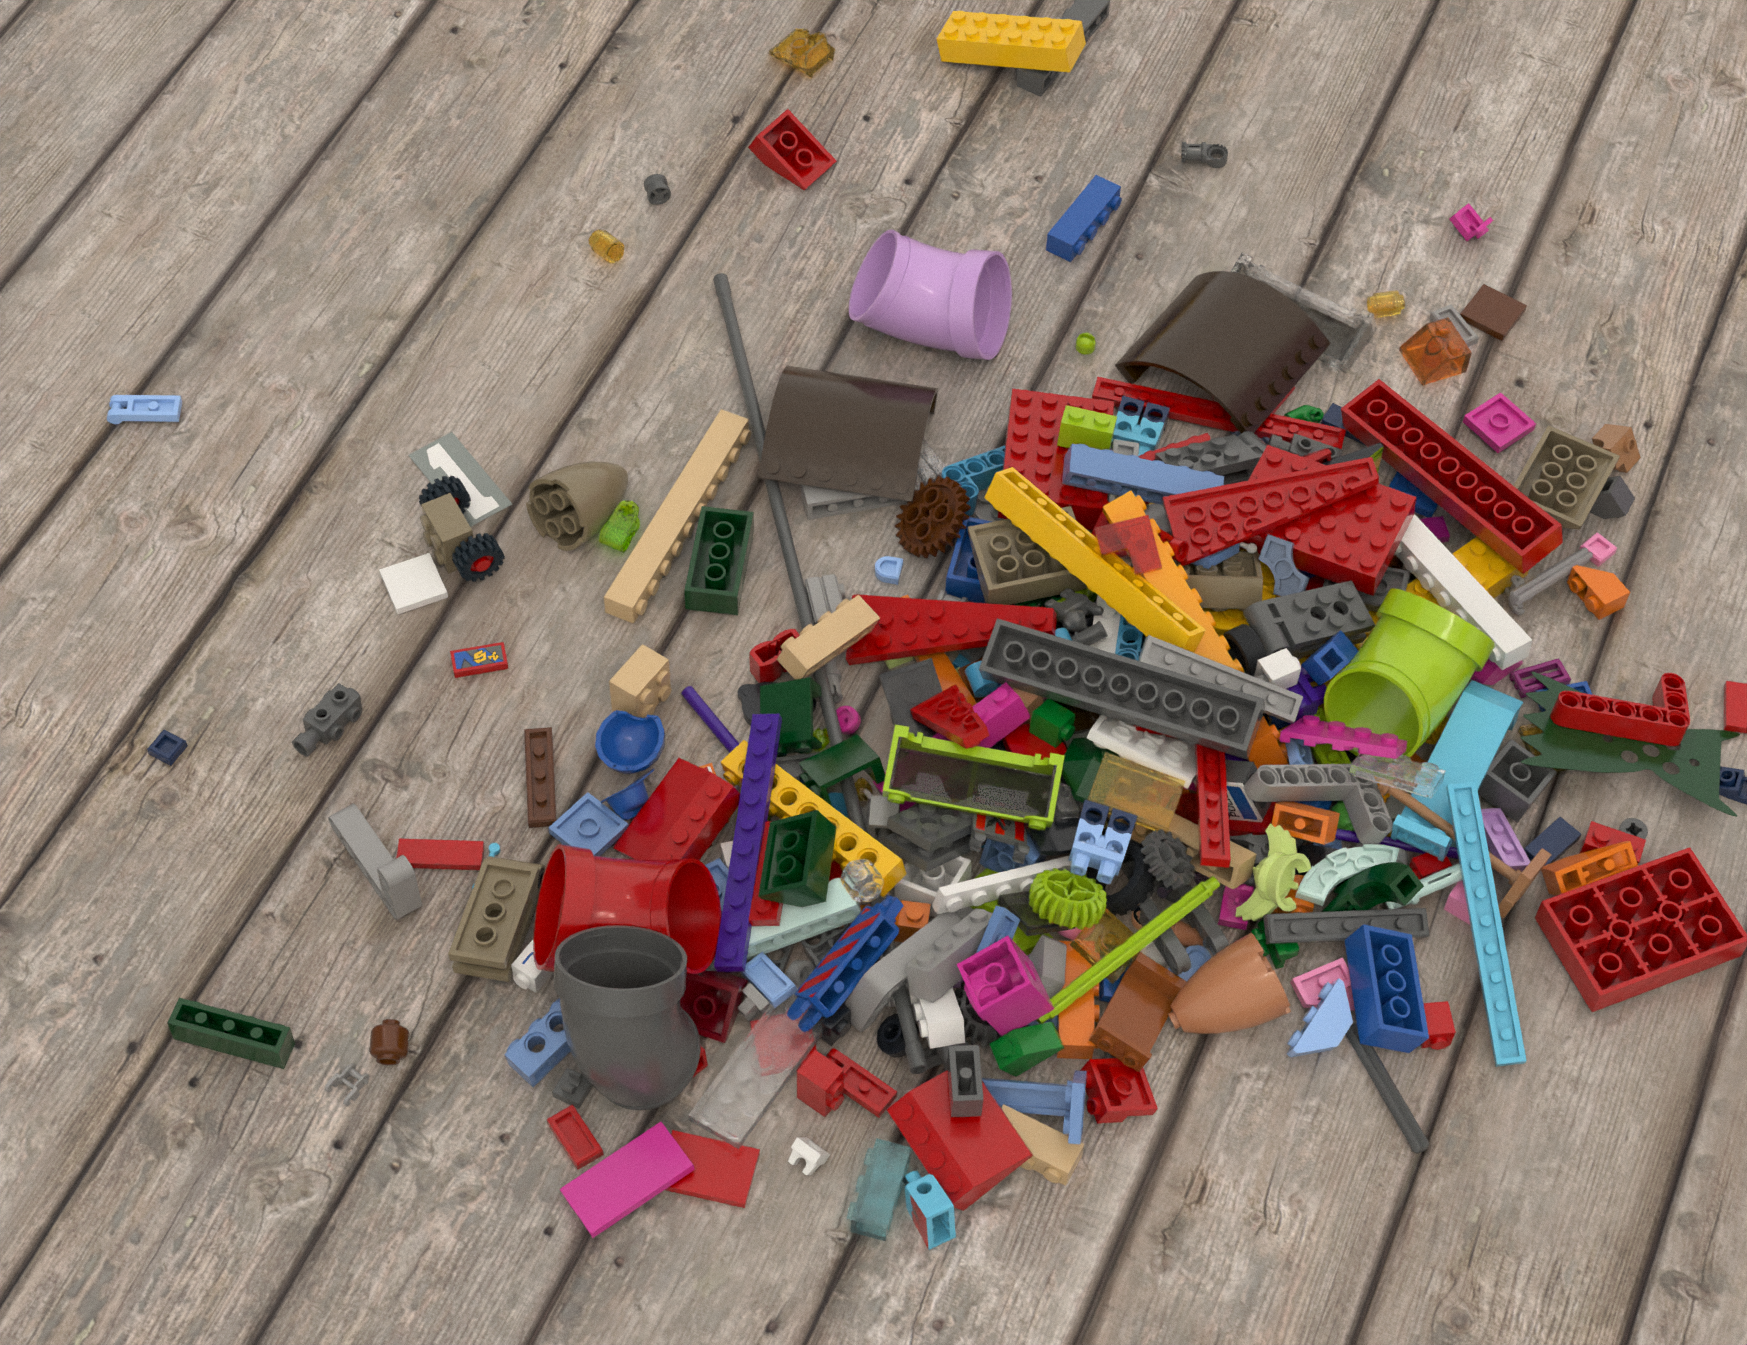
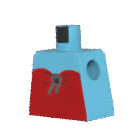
[903,1171,956,1250]

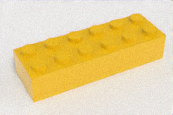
[937,11,1086,72]

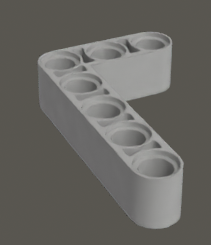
[1244,764,1393,844]
[328,803,422,920]
[844,912,963,1033]

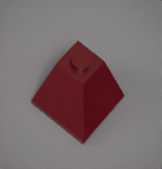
[680,970,748,1043]

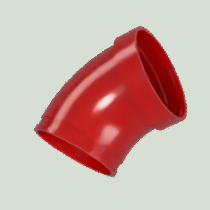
[533,844,721,974]

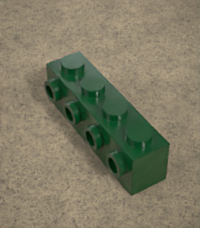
[167,998,295,1069]

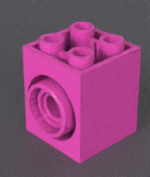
[957,936,1054,1036]

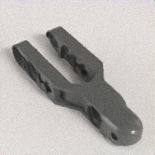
[1121,841,1229,975]

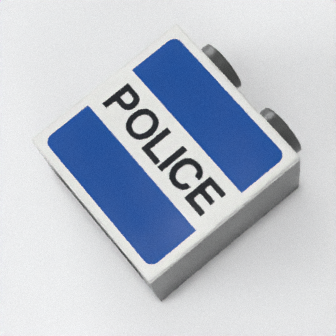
[1193,760,1272,822]

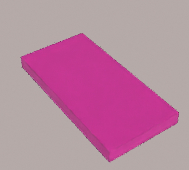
[560,1122,695,1238]

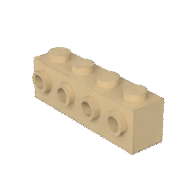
[777,595,880,680]

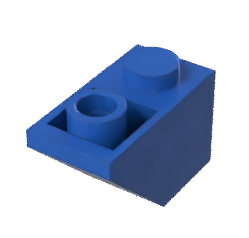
[1301,630,1358,685]

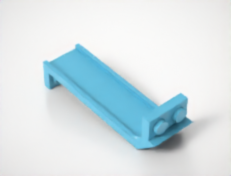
[1391,680,1523,862]

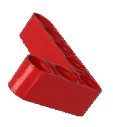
[1550,673,1690,746]

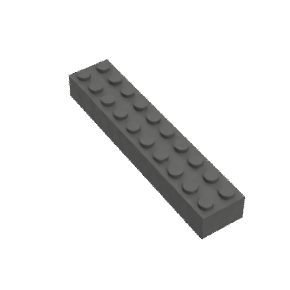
[979,618,1265,760]

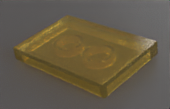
[1087,752,1186,834]

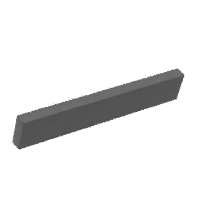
[1263,908,1429,944]

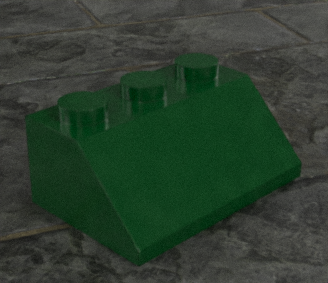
[758,810,836,907]

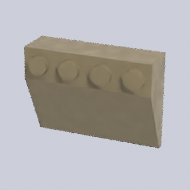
[1514,425,1620,530]
[968,506,1088,605]
[1173,551,1263,612]

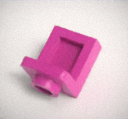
[1449,203,1493,241]
[1218,883,1254,930]

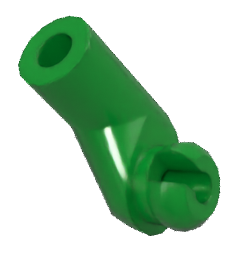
[1284,405,1324,423]

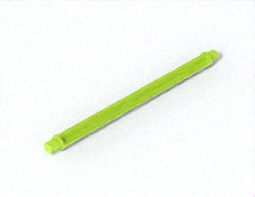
[1036,876,1220,1024]

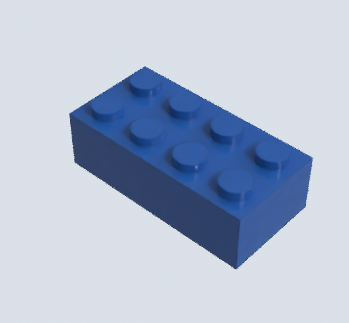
[1344,924,1429,1053]

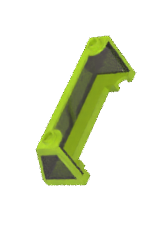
[883,724,1065,830]

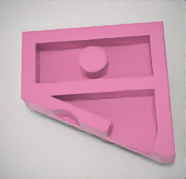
[1290,957,1355,1011]

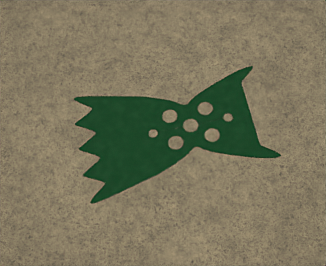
[1520,672,1740,817]

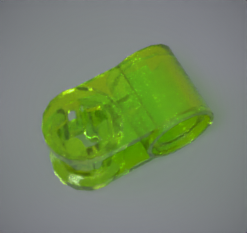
[598,500,640,553]

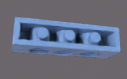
[504,998,571,1087]

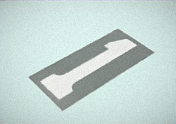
[408,432,512,527]

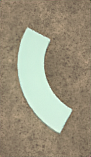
[1295,844,1399,906]

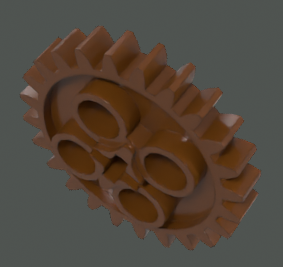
[895,476,971,559]

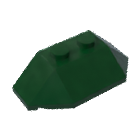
[1062,737,1125,805]

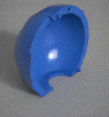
[595,710,665,774]

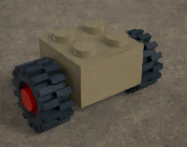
[419,475,505,582]

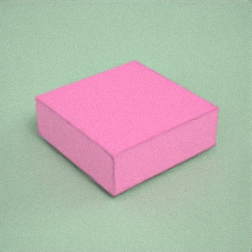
[1579,532,1617,567]

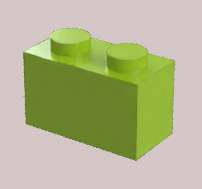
[1057,405,1117,450]

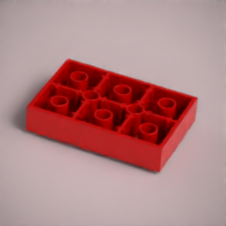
[997,388,1114,530]
[1239,445,1416,596]
[1535,847,1747,1012]

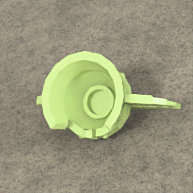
[1235,823,1311,921]

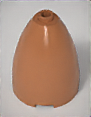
[1168,933,1291,1034]

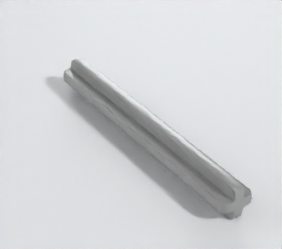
[1508,548,1593,606]

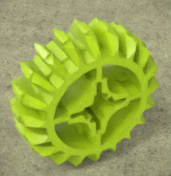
[1029,868,1107,930]

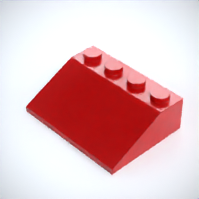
[613,758,740,860]
[887,1071,1033,1211]

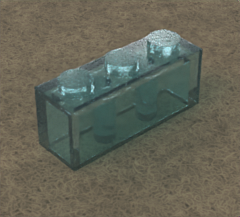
[847,1138,911,1242]

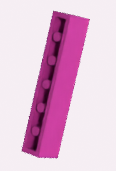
[873,682,1031,812]

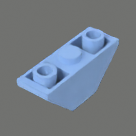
[1287,978,1353,1057]

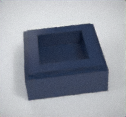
[147,730,188,766]

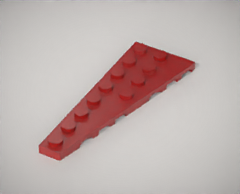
[1163,457,1379,566]
[846,594,1057,665]

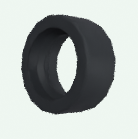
[1223,624,1267,676]

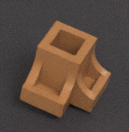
[1592,424,1641,473]

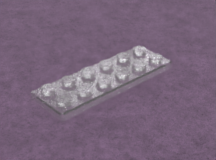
[688,985,826,1149]

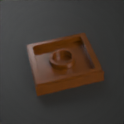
[1460,284,1527,341]

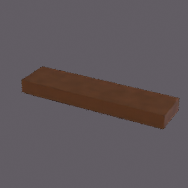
[524,727,557,828]

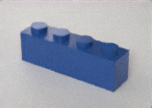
[1046,175,1122,262]

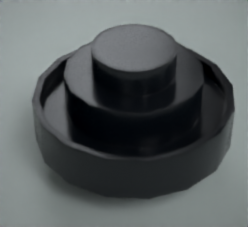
[876,1014,919,1058]

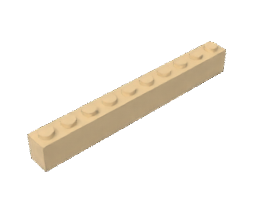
[604,409,751,624]

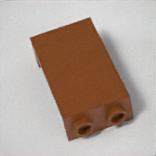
[1089,952,1187,1072]

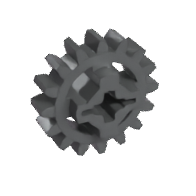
[1141,829,1195,890]

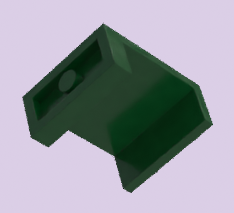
[760,677,822,757]
[799,734,885,807]

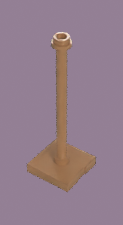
[1377,775,1551,919]

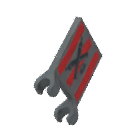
[969,795,1030,864]

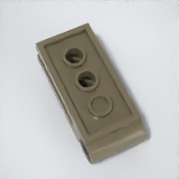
[448,856,546,982]

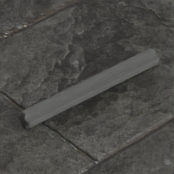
[1346,1024,1429,1153]

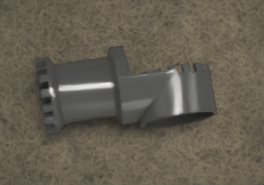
[1181,142,1228,168]

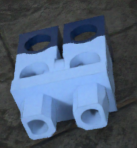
[1068,800,1138,885]

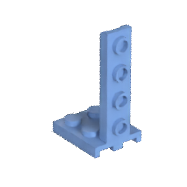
[982,1070,1087,1144]

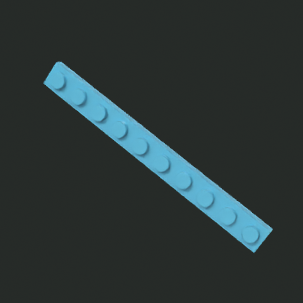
[1446,781,1527,1067]

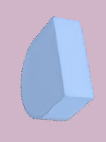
[875,556,903,585]

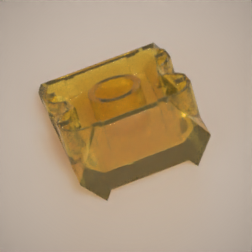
[769,28,835,78]

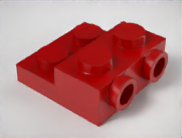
[1080,1058,1158,1123]

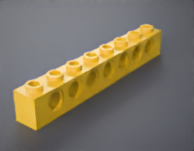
[721,740,907,897]

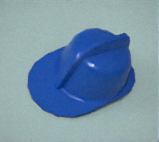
[601,768,655,820]

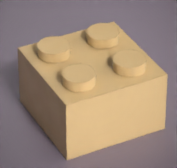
[609,644,672,718]

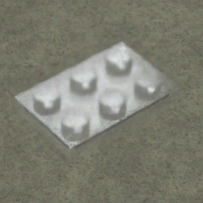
[1349,754,1446,799]

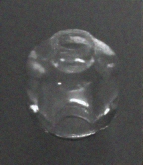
[841,859,884,902]

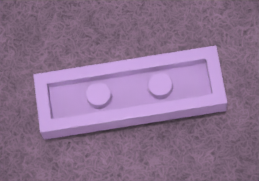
[1481,808,1530,871]

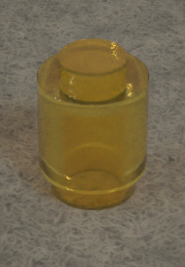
[589,229,624,263]
[1367,290,1405,318]

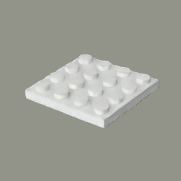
[1087,715,1196,789]

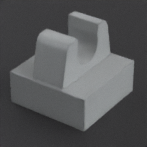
[738,983,775,1022]

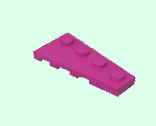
[1280,715,1407,759]

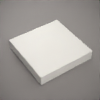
[379,553,448,615]

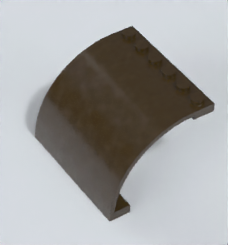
[1115,271,1331,433]
[758,366,939,502]

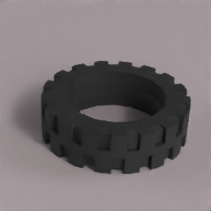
[1086,840,1156,917]

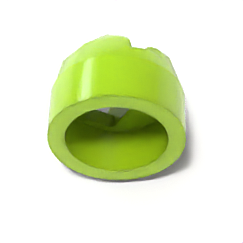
[1075,332,1096,355]

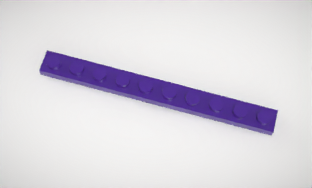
[714,714,782,972]

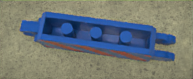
[787,896,904,1032]

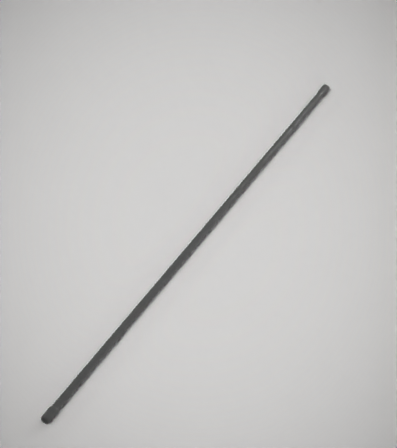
[713,273,928,1074]

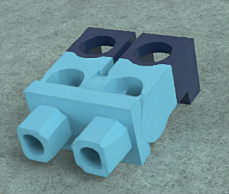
[1113,396,1170,456]

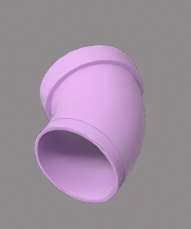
[849,230,1012,360]

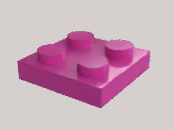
[1463,392,1536,453]

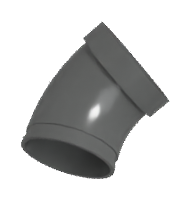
[554,925,700,1110]

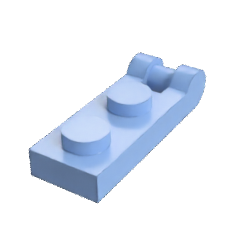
[107,395,182,424]

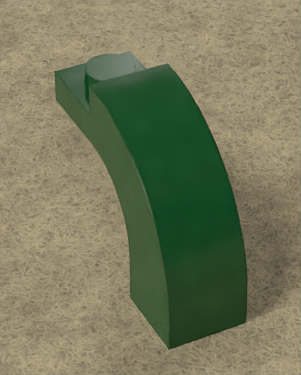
[1321,862,1424,912]

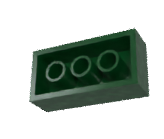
[684,506,754,615]

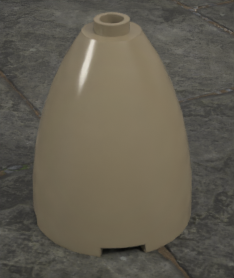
[526,461,628,551]

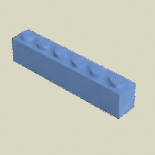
[1062,444,1224,505]

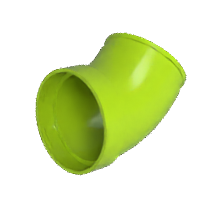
[1324,588,1495,765]

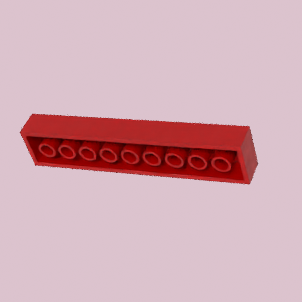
[1341,379,1563,574]

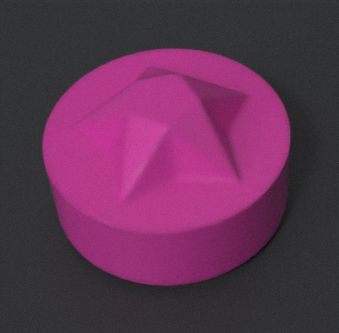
[836,706,861,735]

